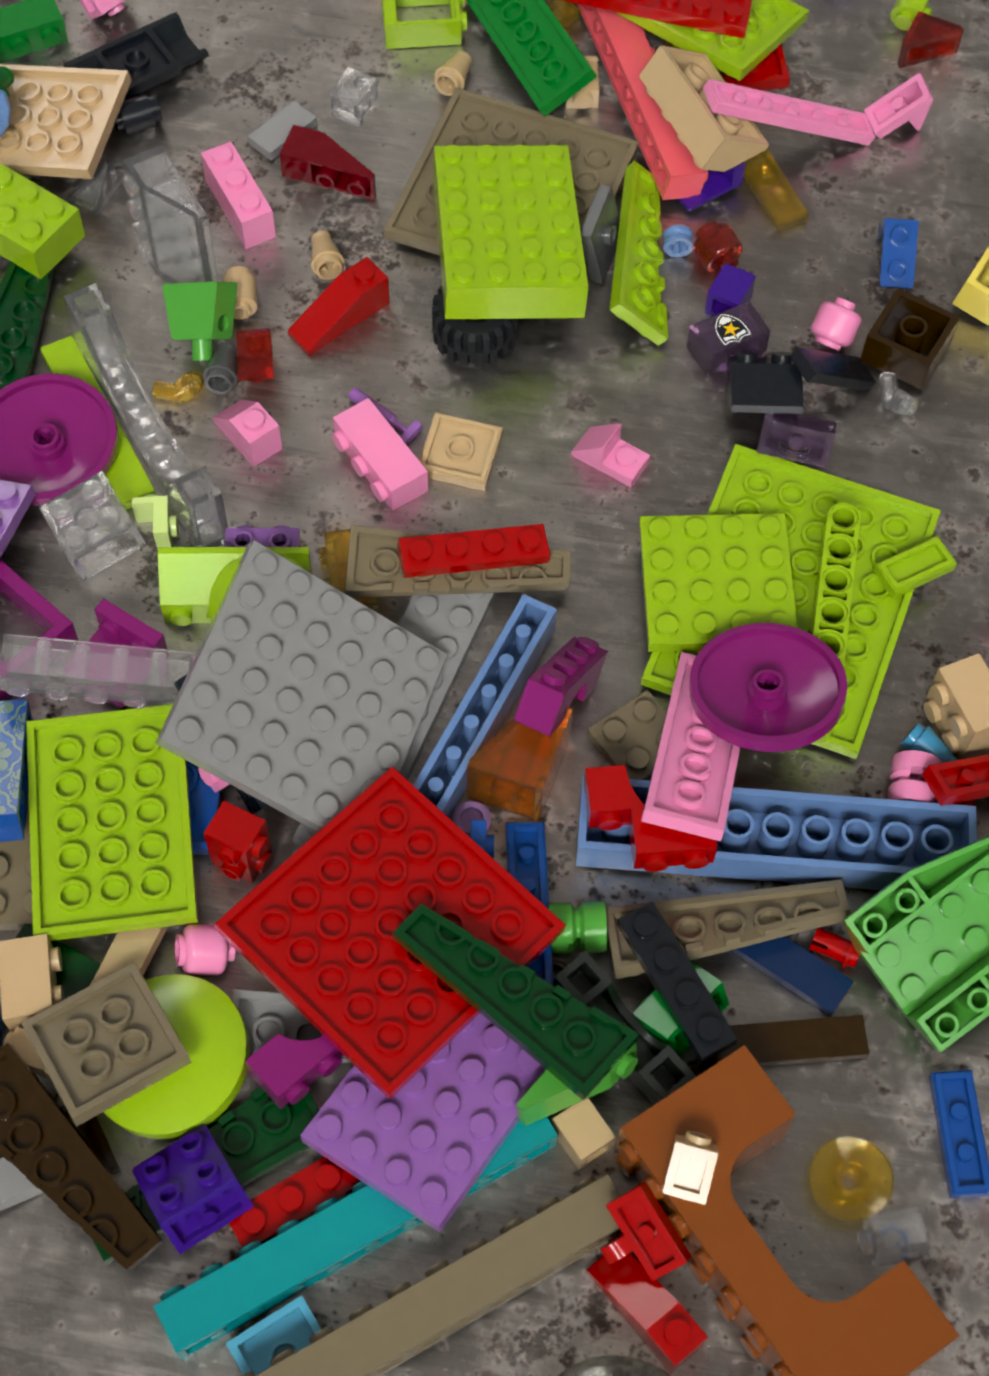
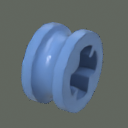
[663,225,693,257]

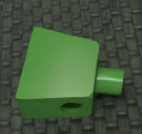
[162,281,237,361]

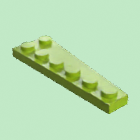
[609,161,668,346]

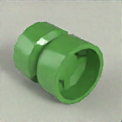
[548,901,607,954]

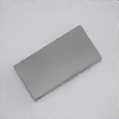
[248,100,318,161]

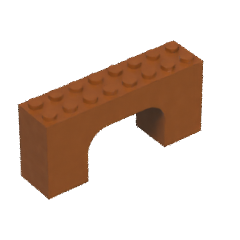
[614,1045,960,1376]

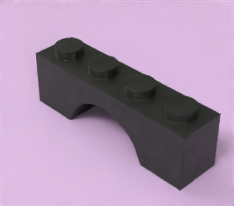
[553,950,697,1105]

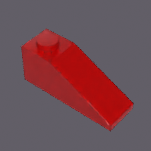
[288,257,390,356]
[586,1253,708,1375]

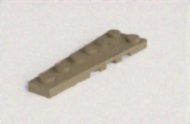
[344,525,571,598]
[606,879,850,979]

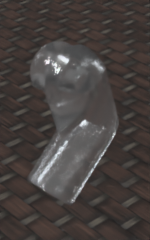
[879,372,918,416]

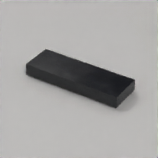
[790,347,877,391]

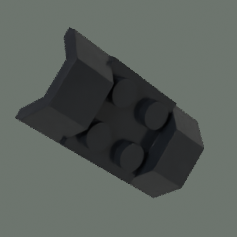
[63,12,208,100]

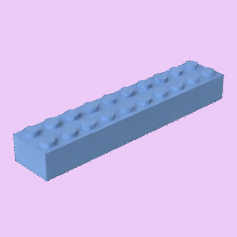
[575,775,977,890]

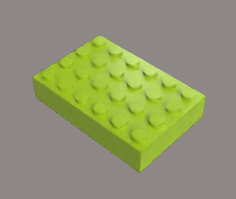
[433,145,589,319]

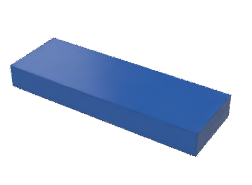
[929,1070,989,1199]

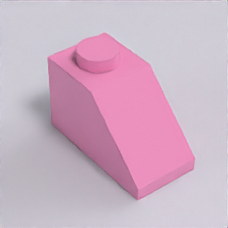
[212,399,282,467]

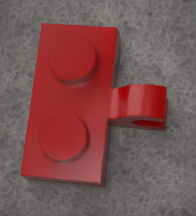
[600,1181,692,1281]

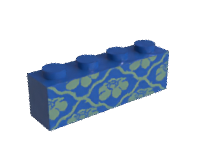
[0,699,33,842]

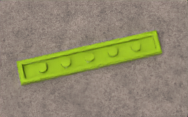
[40,335,156,511]

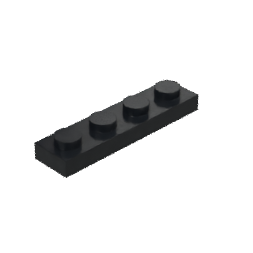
[617,901,738,1064]

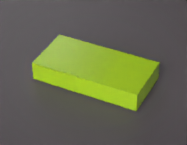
[873,536,957,599]

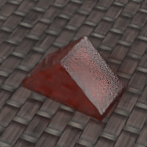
[897,11,964,69]

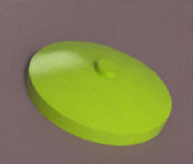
[104,974,251,1139]

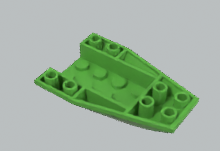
[842,836,989,1053]

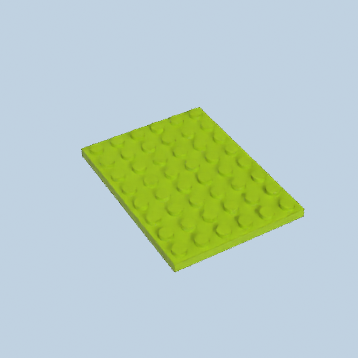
[641,444,941,759]

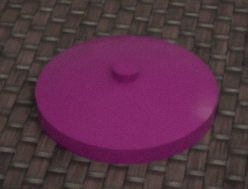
[0,374,119,506]
[689,623,847,752]

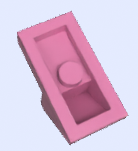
[864,72,934,139]
[571,423,651,488]

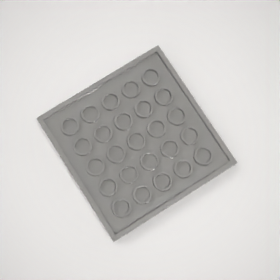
[155,540,447,832]

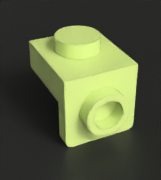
[132,494,179,549]

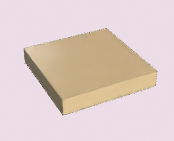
[419,412,503,491]

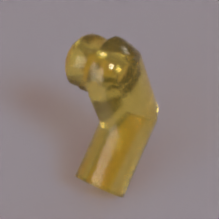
[152,371,204,403]

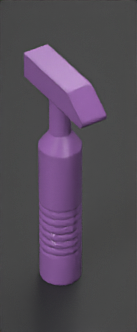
[348,387,423,445]

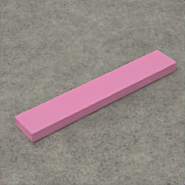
[703,79,875,146]

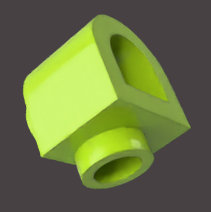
[890,0,933,35]

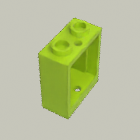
[381,0,467,49]

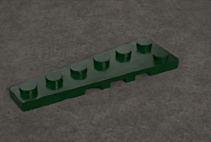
[0,261,55,390]
[393,904,639,1101]
[93,1086,319,1265]

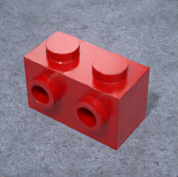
[204,801,274,884]

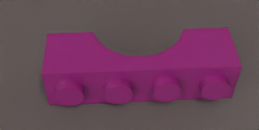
[514,637,608,736]
[245,1034,344,1109]

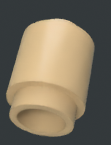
[222,266,257,319]

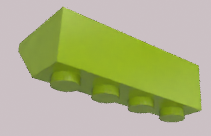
[157,547,312,626]

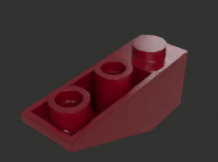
[279,125,376,200]

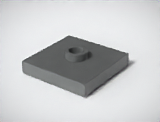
[581,185,620,284]

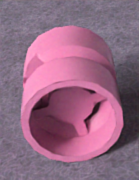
[887,750,942,803]

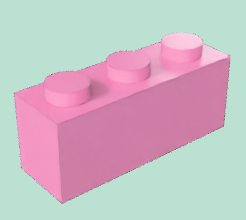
[201,141,276,249]
[331,398,428,511]

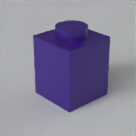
[704,263,756,319]

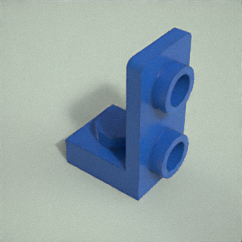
[878,218,919,289]

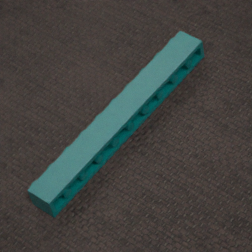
[153,1117,558,1361]

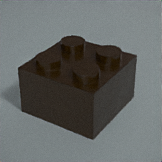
[860,288,960,390]

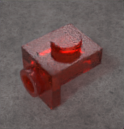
[236,328,274,383]

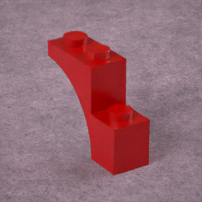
[583,765,717,872]

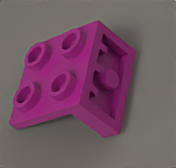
[64,598,169,710]

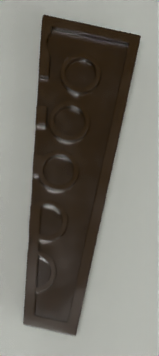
[0,1043,164,1271]

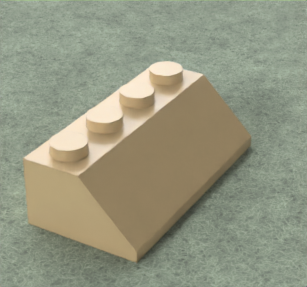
[639,45,769,172]

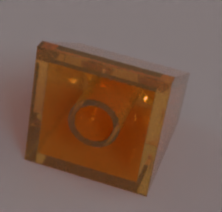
[467,708,573,822]

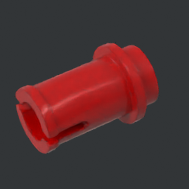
[809,927,860,968]

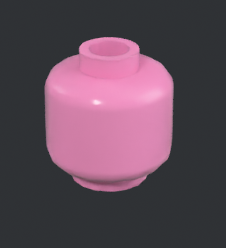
[811,297,862,351]
[174,923,235,976]

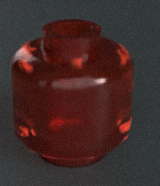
[693,221,743,273]

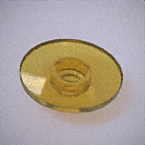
[809,1136,894,1222]

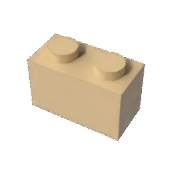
[0,934,65,1031]

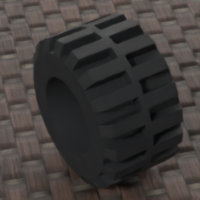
[432,285,518,367]

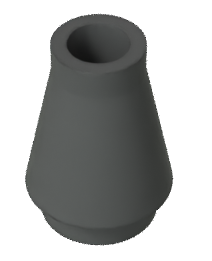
[203,342,237,394]

